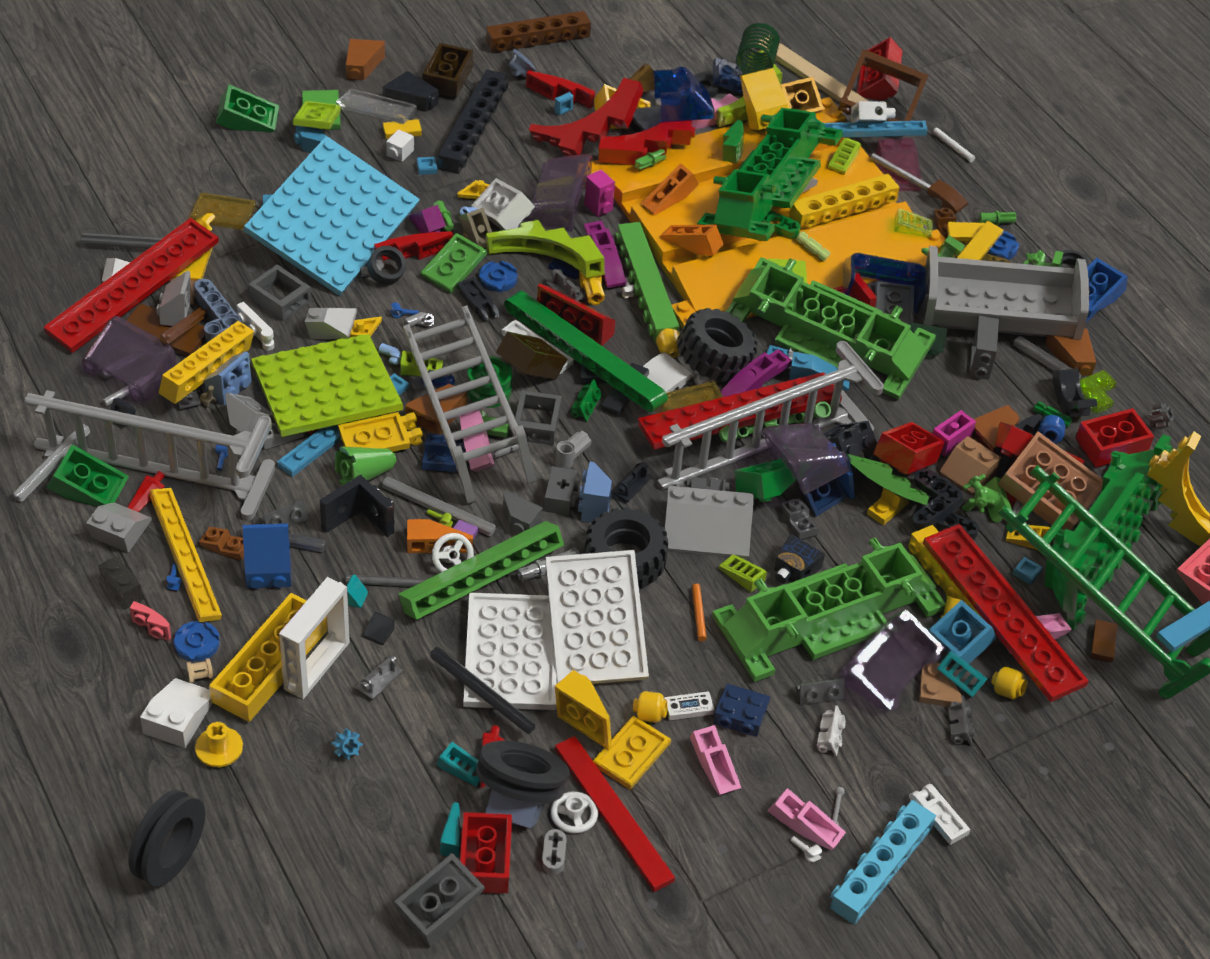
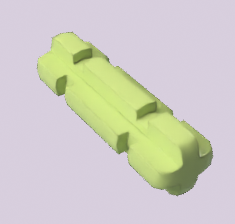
[796,231,830,261]

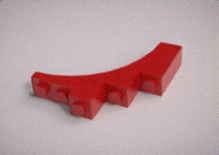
[529,78,644,158]
[599,95,696,165]

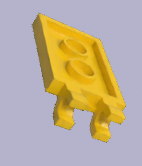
[338,412,423,452]

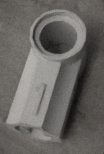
[555,431,591,468]

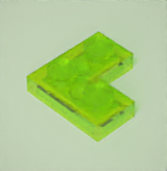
[1079,370,1117,413]

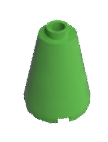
[335,446,396,486]

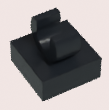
[110,398,137,427]

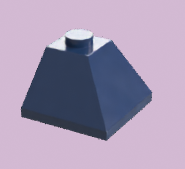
[798,460,847,517]

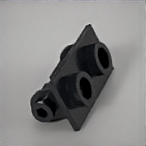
[611,462,652,502]

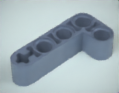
[194,279,241,343]

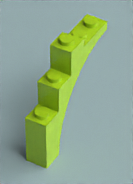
[716,50,782,127]
[486,220,604,278]

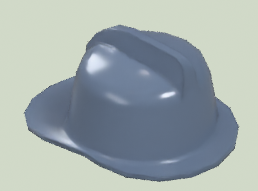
[509,49,536,78]

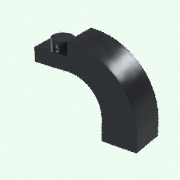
[1052,369,1098,417]

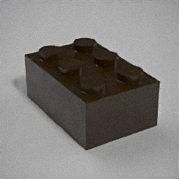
[423,43,473,98]
[496,331,568,380]

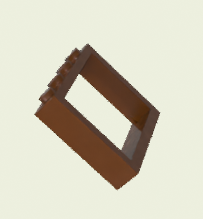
[838,49,929,122]

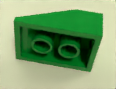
[216,84,279,132]
[46,444,129,507]
[734,458,810,502]

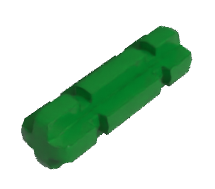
[1034,401,1072,428]

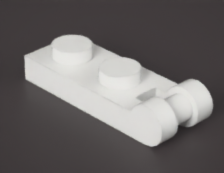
[237,302,274,351]
[909,784,970,845]

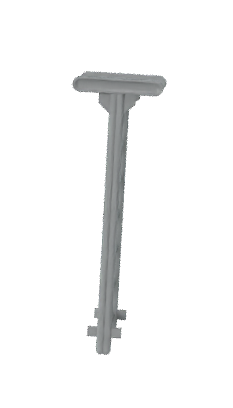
[403,306,536,504]
[657,341,884,490]
[25,390,275,521]

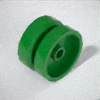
[468,356,512,408]

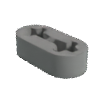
[542,829,566,875]

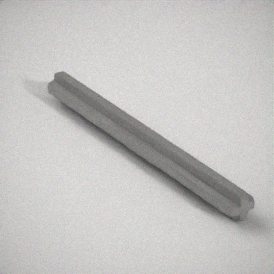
[382,477,496,536]

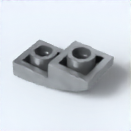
[781,498,819,539]

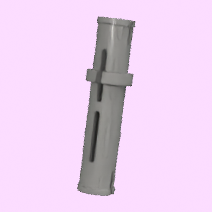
[517,548,580,583]

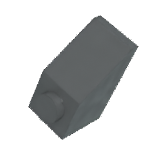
[503,491,542,534]

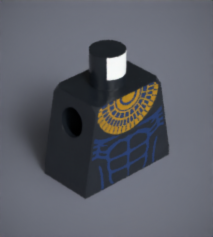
[774,534,825,584]

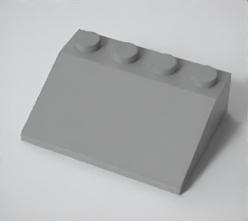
[665,486,753,559]

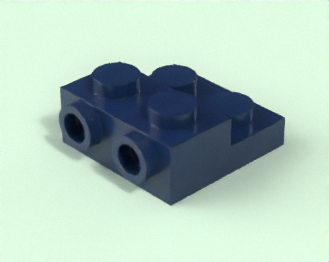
[713,57,747,95]
[713,683,771,737]

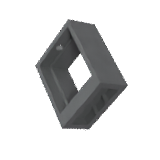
[249,265,312,321]
[969,316,999,380]
[513,390,562,445]

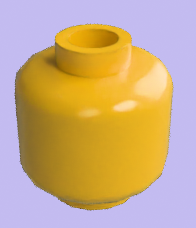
[656,328,680,358]
[992,667,1027,700]
[633,691,668,723]

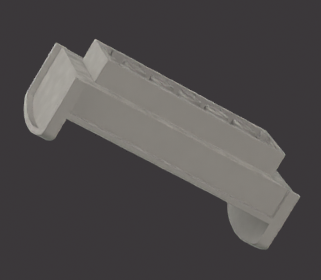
[924,246,1089,340]

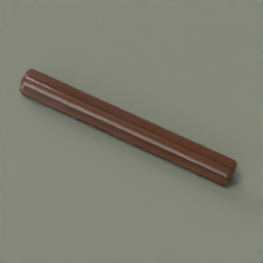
[159,307,207,345]

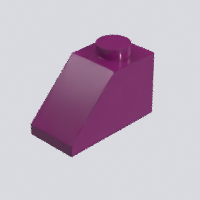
[409,205,446,233]

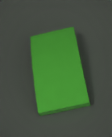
[846,454,929,505]

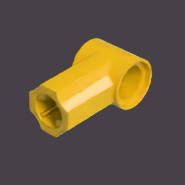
[579,272,605,305]

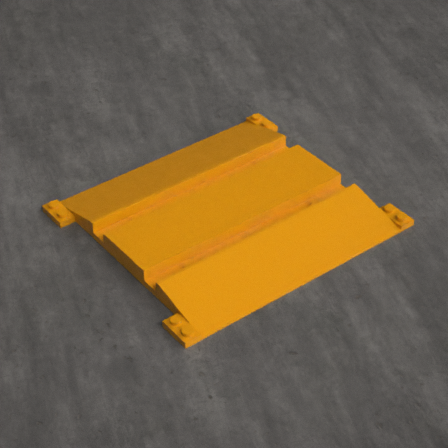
[574,97,945,329]

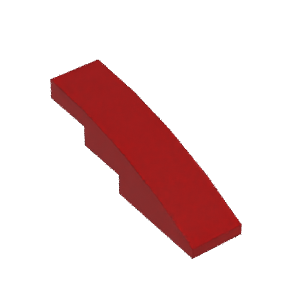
[526,71,596,109]
[374,232,453,261]

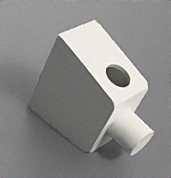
[851,101,895,122]

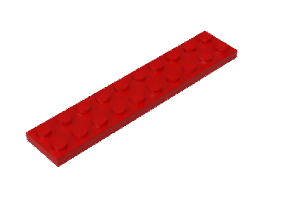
[44,218,219,353]
[638,372,842,450]
[923,524,1089,702]

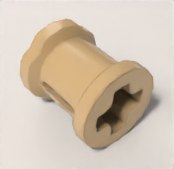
[186,658,213,683]

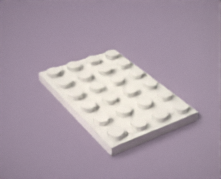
[546,550,649,684]
[463,593,557,710]

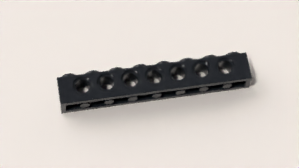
[438,69,509,174]

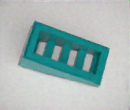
[937,651,988,697]
[435,742,481,787]
[440,802,460,859]

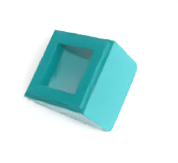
[347,574,368,608]

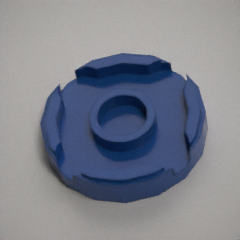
[986,231,1019,260]
[479,261,518,292]
[174,621,220,662]

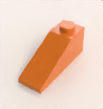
[641,163,699,215]
[661,225,723,256]
[407,519,473,553]

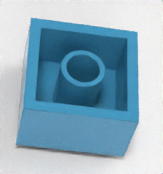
[929,600,997,664]

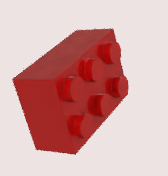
[1075,408,1154,467]
[873,422,946,474]
[460,812,512,893]

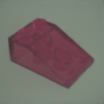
[875,138,922,191]

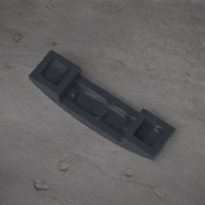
[997,414,1042,477]

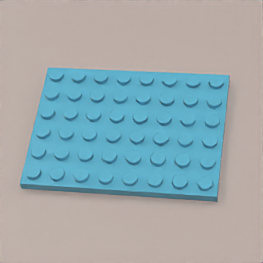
[243,136,420,296]

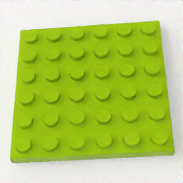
[251,334,403,437]

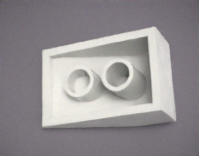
[471,178,535,230]
[140,678,212,748]

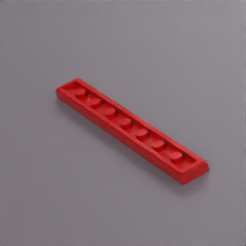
[555,736,675,892]

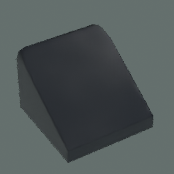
[364,612,394,645]

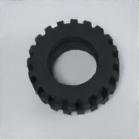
[677,308,757,382]
[584,507,668,589]

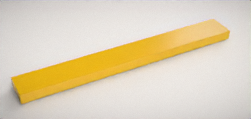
[149,488,222,622]

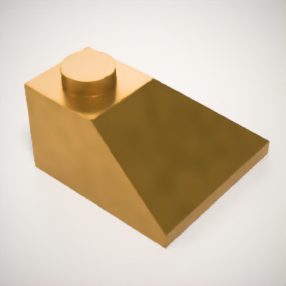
[629,63,661,92]
[781,77,824,112]

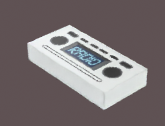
[665,691,714,721]

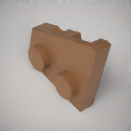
[919,661,962,707]

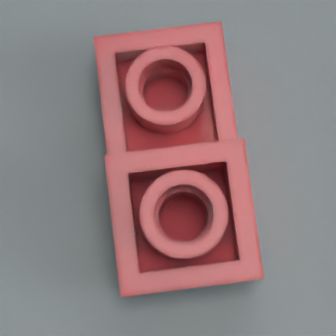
[130,601,171,641]

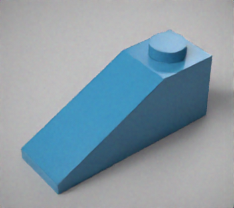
[789,352,849,391]

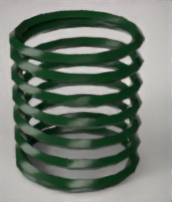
[736,23,780,75]

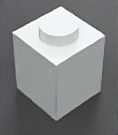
[386,130,414,162]

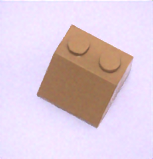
[939,436,1001,496]

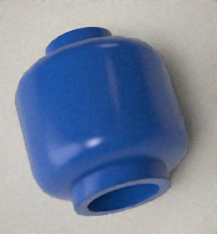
[1038,415,1066,444]

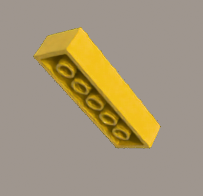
[209,593,328,722]

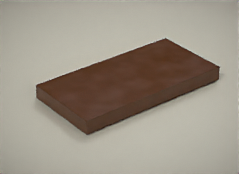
[119,304,205,357]

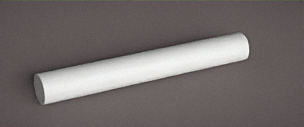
[933,128,975,162]

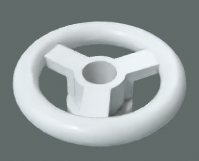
[432,533,474,573]
[551,792,598,833]

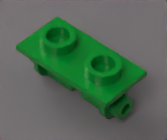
[571,380,601,422]

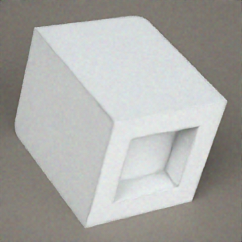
[102,258,130,282]

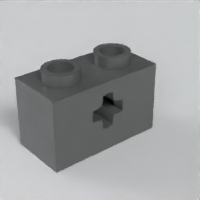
[544,466,580,515]

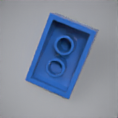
[1087,258,1128,314]
[243,523,291,589]

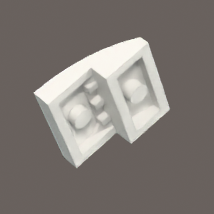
[643,353,693,396]

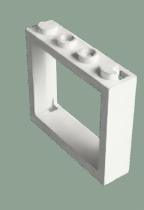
[279,577,350,699]

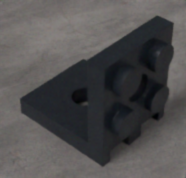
[810,421,886,483]
[320,475,395,537]

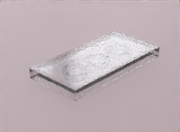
[336,88,417,124]

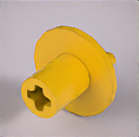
[195,722,243,767]

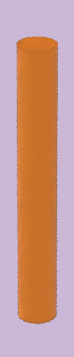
[691,584,707,641]

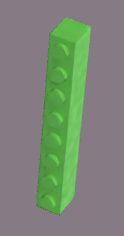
[615,222,679,343]
[398,521,564,620]

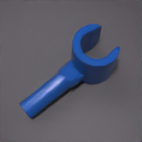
[390,303,419,318]
[215,445,228,470]
[167,564,181,591]

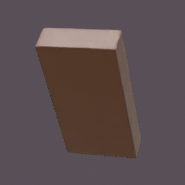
[1090,619,1118,662]

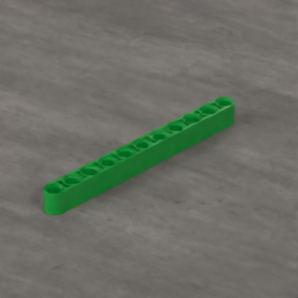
[504,291,668,413]

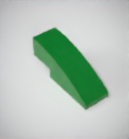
[723,120,744,163]

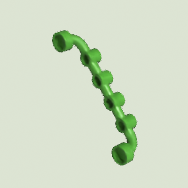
[719,401,831,443]

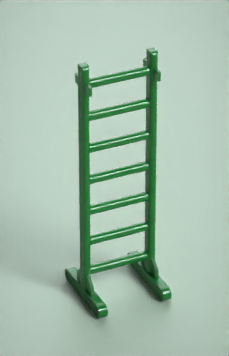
[998,465,1210,699]

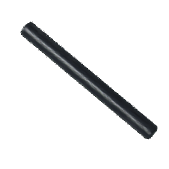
[430,647,536,734]

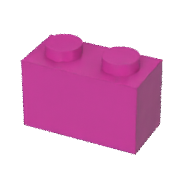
[584,170,615,217]
[932,410,976,457]

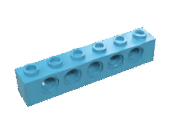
[830,800,936,925]

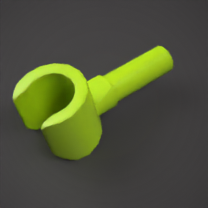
[427,509,453,527]

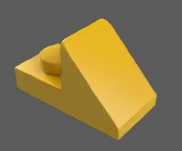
[867,488,909,526]

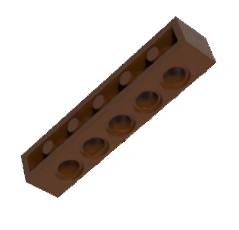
[486,11,591,53]

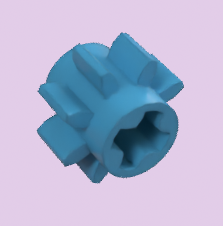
[331,728,363,760]

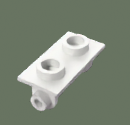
[817,706,846,757]

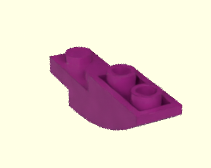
[584,220,626,288]
[719,349,792,397]

